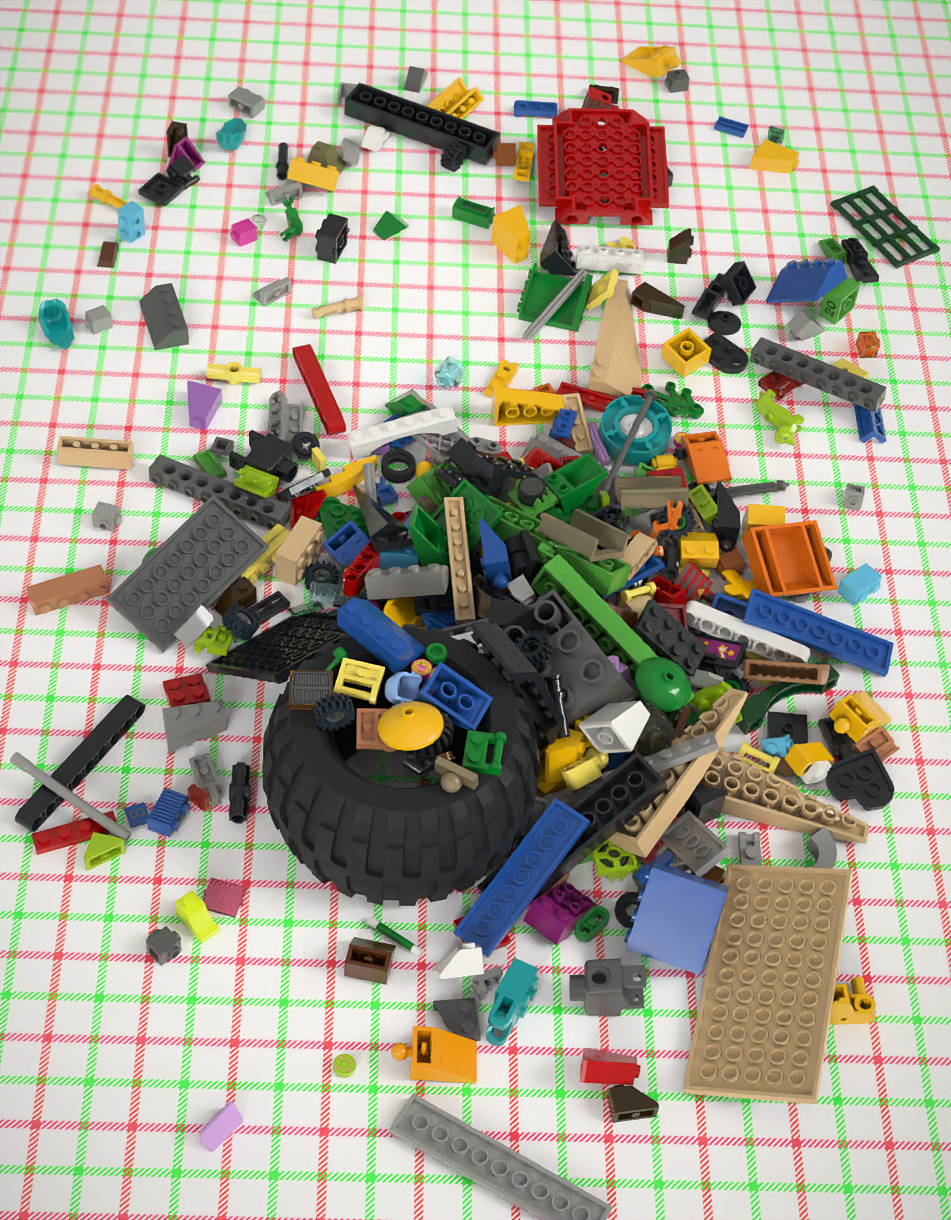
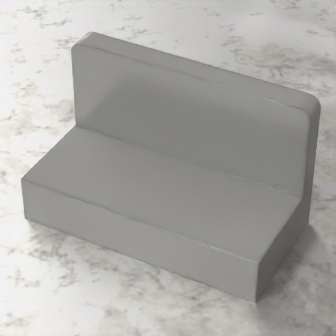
[265,182,302,206]
[252,277,291,307]

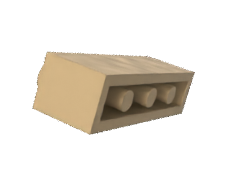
[57,436,135,470]

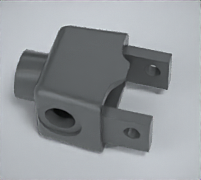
[569,958,646,1016]

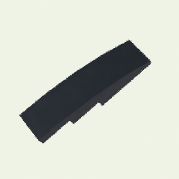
[691,273,727,320]

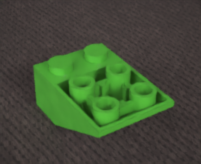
[406,461,455,515]

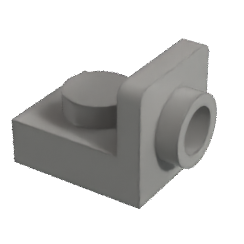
[843,483,865,510]
[472,966,503,1000]

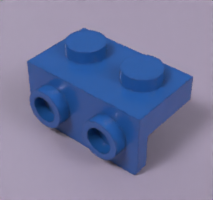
[549,408,577,441]

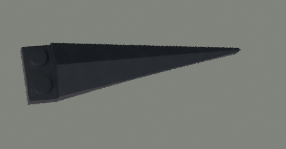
[353,485,414,553]

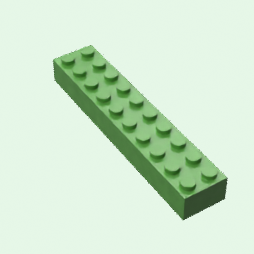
[483,494,632,596]
[530,554,696,726]

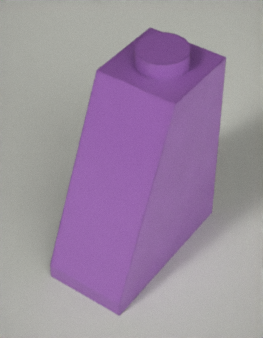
[187,380,222,430]

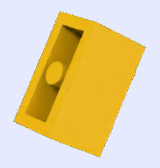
[784,742,834,776]

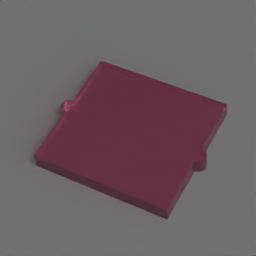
[202,877,247,918]

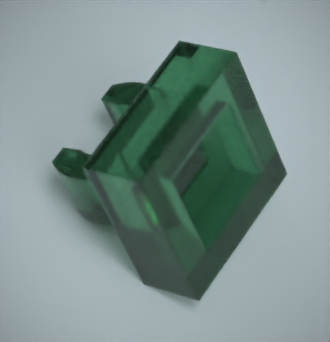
[767,125,785,144]

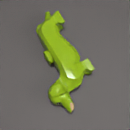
[755,389,805,446]

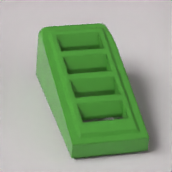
[818,238,847,264]

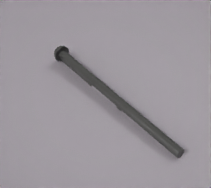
[598,390,657,499]

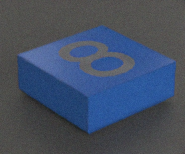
[124,802,149,828]

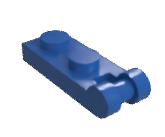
[513,100,557,117]

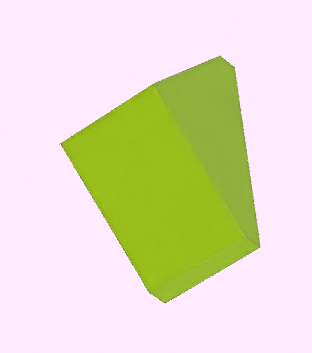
[84,832,125,871]

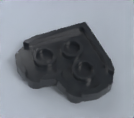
[826,747,895,811]

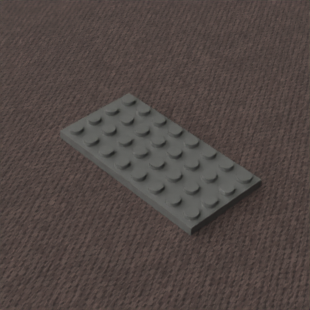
[106,495,269,653]

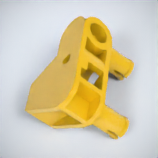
[830,977,876,1025]

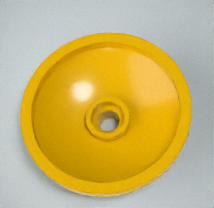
[378,701,444,751]

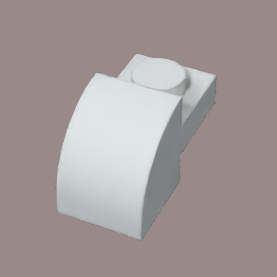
[362,125,390,151]

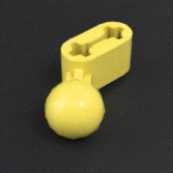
[561,746,609,791]

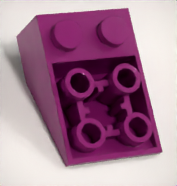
[523,881,598,945]

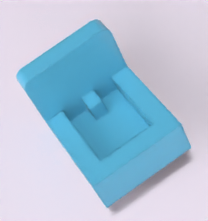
[761,734,794,758]

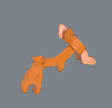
[629,501,683,557]

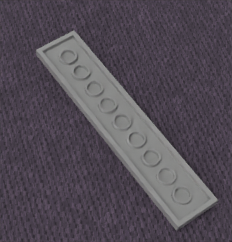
[389,1093,613,1220]

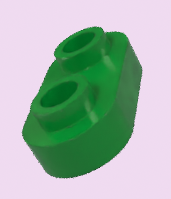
[574,906,610,942]

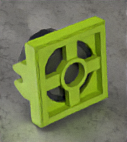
[592,840,639,882]

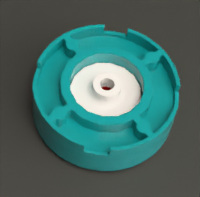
[599,395,672,466]

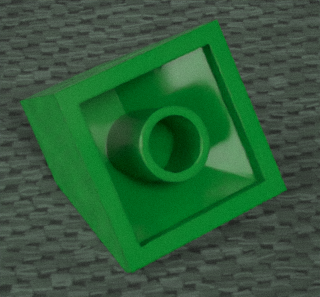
[385,389,429,417]

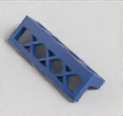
[854,404,887,444]

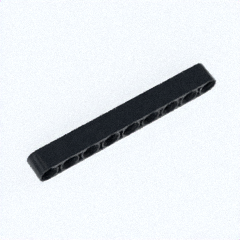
[15,694,146,832]

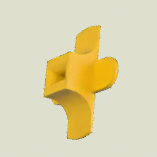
[721,570,760,602]

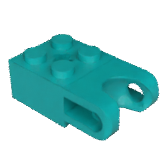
[486,957,540,1046]

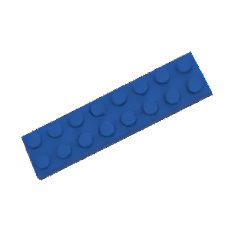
[742,588,894,677]
[453,798,590,958]

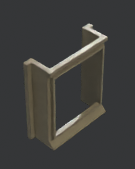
[615,476,689,509]
[537,509,632,562]

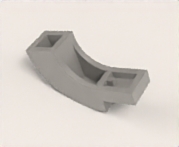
[806,827,837,869]

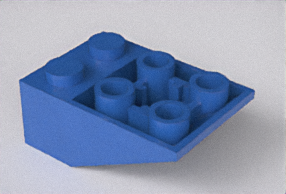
[322,520,370,567]

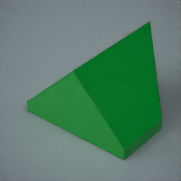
[373,210,409,240]

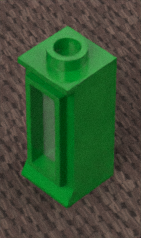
[452,196,496,229]

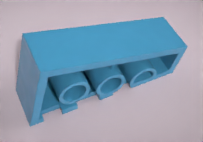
[379,513,430,570]

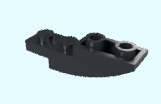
[841,238,879,283]

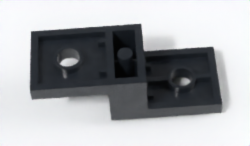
[436,453,538,497]

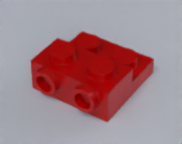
[162,673,211,707]

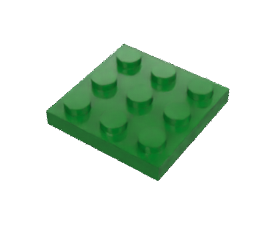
[431,478,505,555]

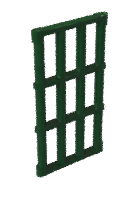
[830,185,941,269]

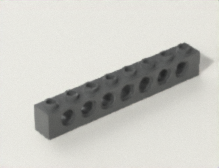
[750,337,887,412]
[148,454,290,530]

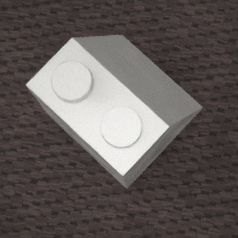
[579,701,650,754]

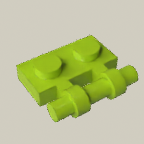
[194,625,235,656]

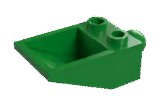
[542,453,608,514]
[408,503,450,568]

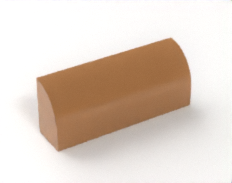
[744,659,830,685]

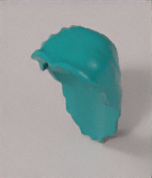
[216,118,247,151]
[38,298,75,350]

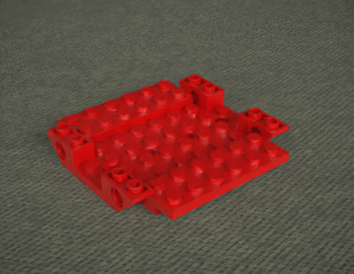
[537,108,669,225]

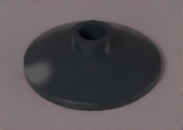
[708,311,741,335]

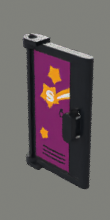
[691,631,748,670]

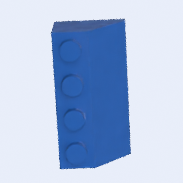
[337,598,426,674]

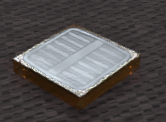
[289,670,333,710]

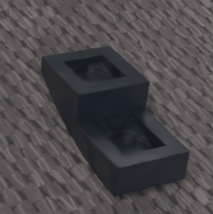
[413,587,454,616]

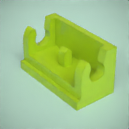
[234,465,279,498]
[689,484,717,526]

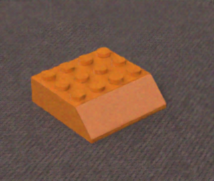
[742,520,837,597]

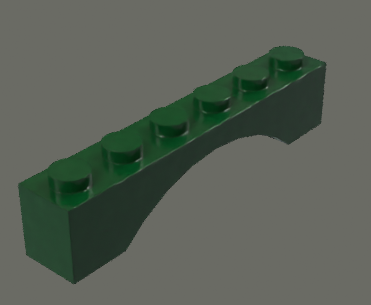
[736,659,840,735]

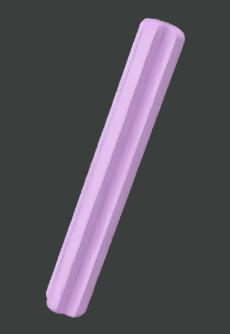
[587,422,610,467]

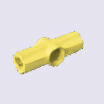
[206,362,261,385]

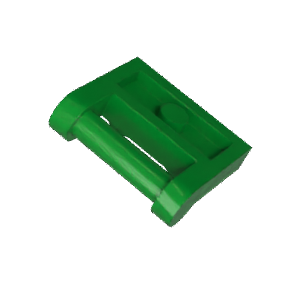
[462,730,507,775]

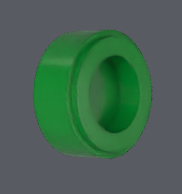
[425,643,447,664]

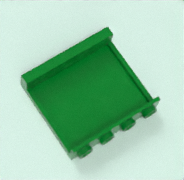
[517,263,593,332]

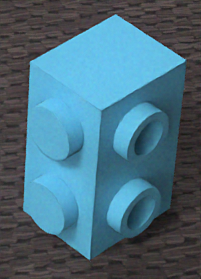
[117,201,145,243]

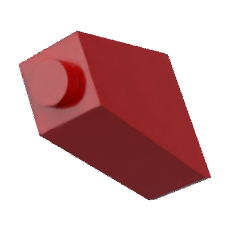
[579,1048,641,1085]

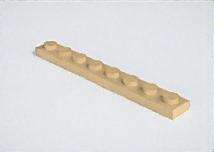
[444,497,475,625]

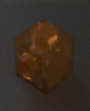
[856,331,880,358]

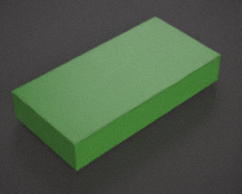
[193,449,227,478]

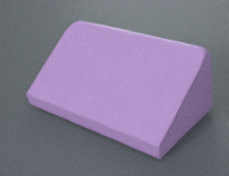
[199,1101,243,1152]

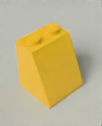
[491,205,530,264]

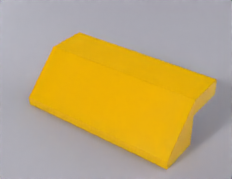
[426,77,484,119]

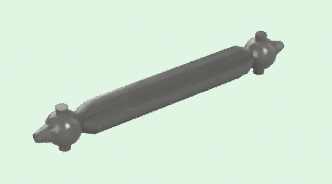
[709,480,790,498]

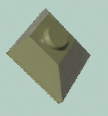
[307,141,346,175]

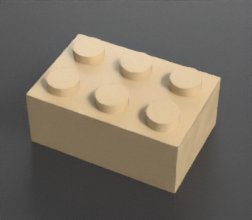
[275,516,324,587]

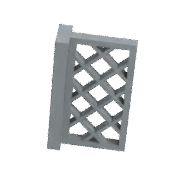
[398,403,477,463]

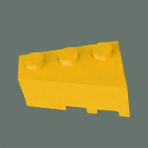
[287,156,339,191]

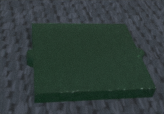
[287,600,324,617]

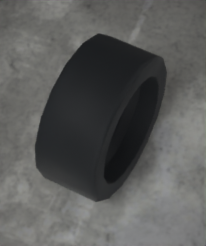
[381,449,416,484]

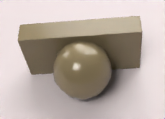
[435,756,478,793]

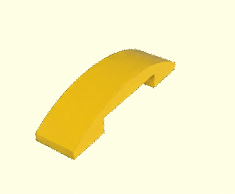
[513,141,535,182]

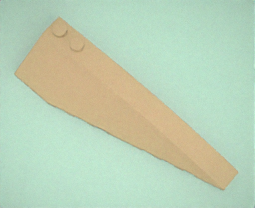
[587,279,643,398]
[607,688,748,858]
[682,734,869,844]

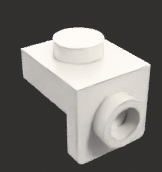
[800,760,832,784]

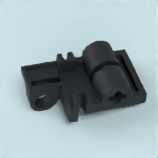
[504,530,539,582]

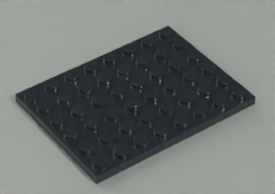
[205,610,347,684]

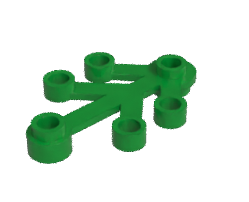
[641,381,704,419]

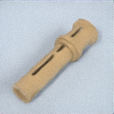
[311,295,364,319]

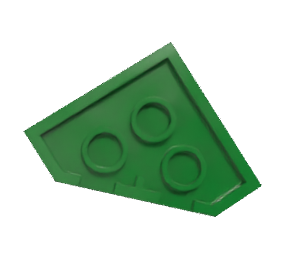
[318,496,370,540]

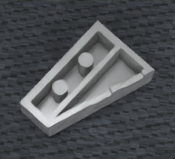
[162,700,226,755]

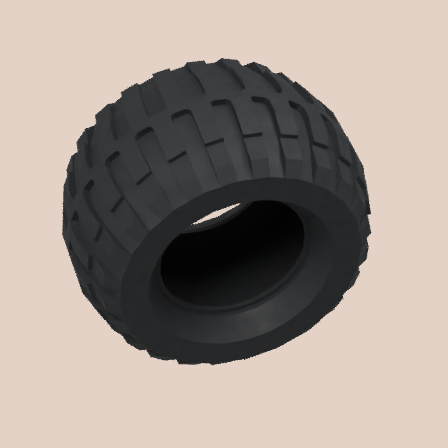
[262,624,540,906]

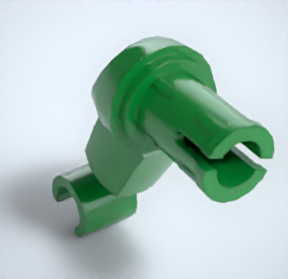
[280,195,303,242]

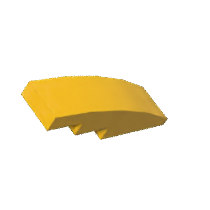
[315,455,377,498]

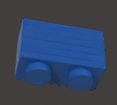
[147,788,190,837]

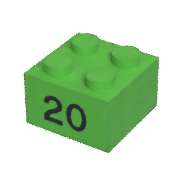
[819,276,861,325]

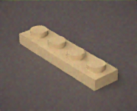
[562,393,594,455]

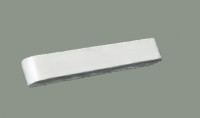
[686,601,810,663]

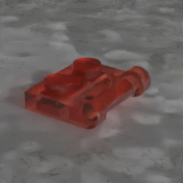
[758,371,804,401]

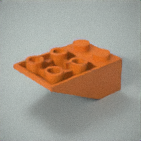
[680,431,732,485]

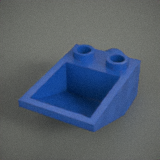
[479,519,513,590]

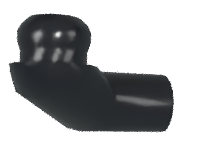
[402,756,435,775]

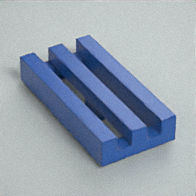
[714,116,749,138]

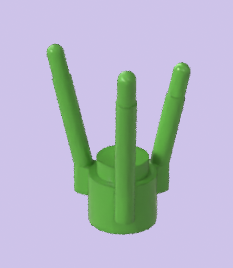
[536,540,581,569]

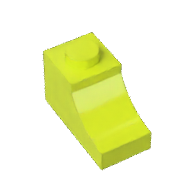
[175,890,219,944]

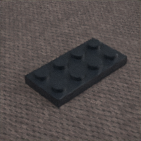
[633,599,708,676]

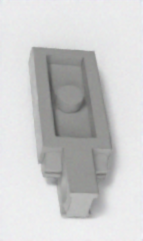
[189,753,222,806]

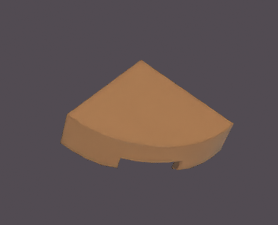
[766,757,794,777]

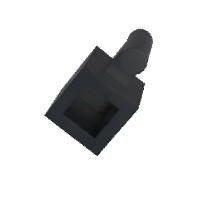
[166,155,200,190]

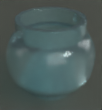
[434,356,466,389]

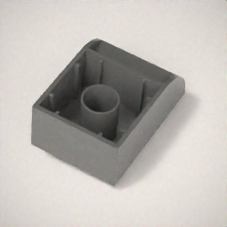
[502,589,633,731]

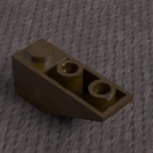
[631,282,685,319]

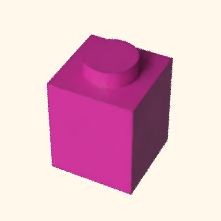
[230,218,257,247]

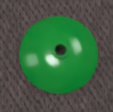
[634,657,691,712]

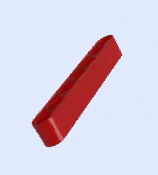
[292,344,346,436]
[342,512,408,597]

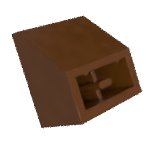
[344,937,396,985]

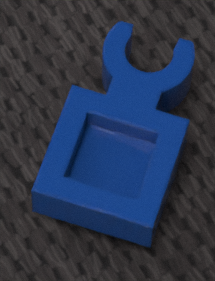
[376,476,399,506]

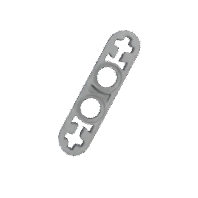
[268,391,288,441]

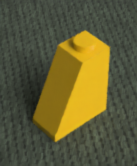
[750,139,800,174]

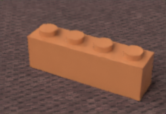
[26,564,110,616]

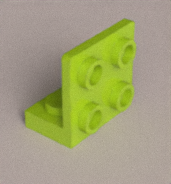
[689,681,742,725]

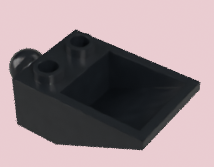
[710,481,740,553]

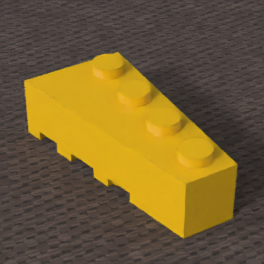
[491,386,565,426]

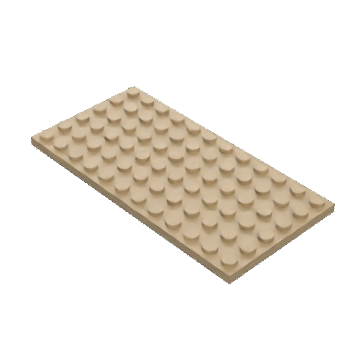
[683,864,853,1104]

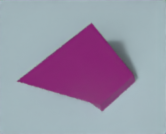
[166,136,206,172]

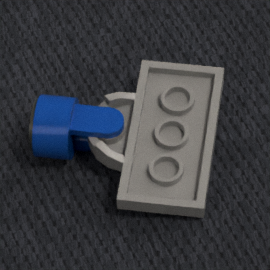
[632,811,732,890]

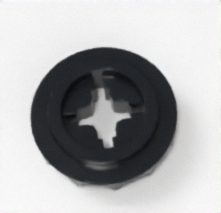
[291,431,320,460]

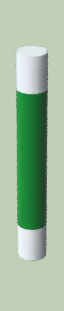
[367,916,424,957]

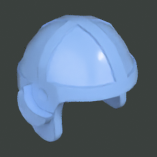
[385,671,422,705]

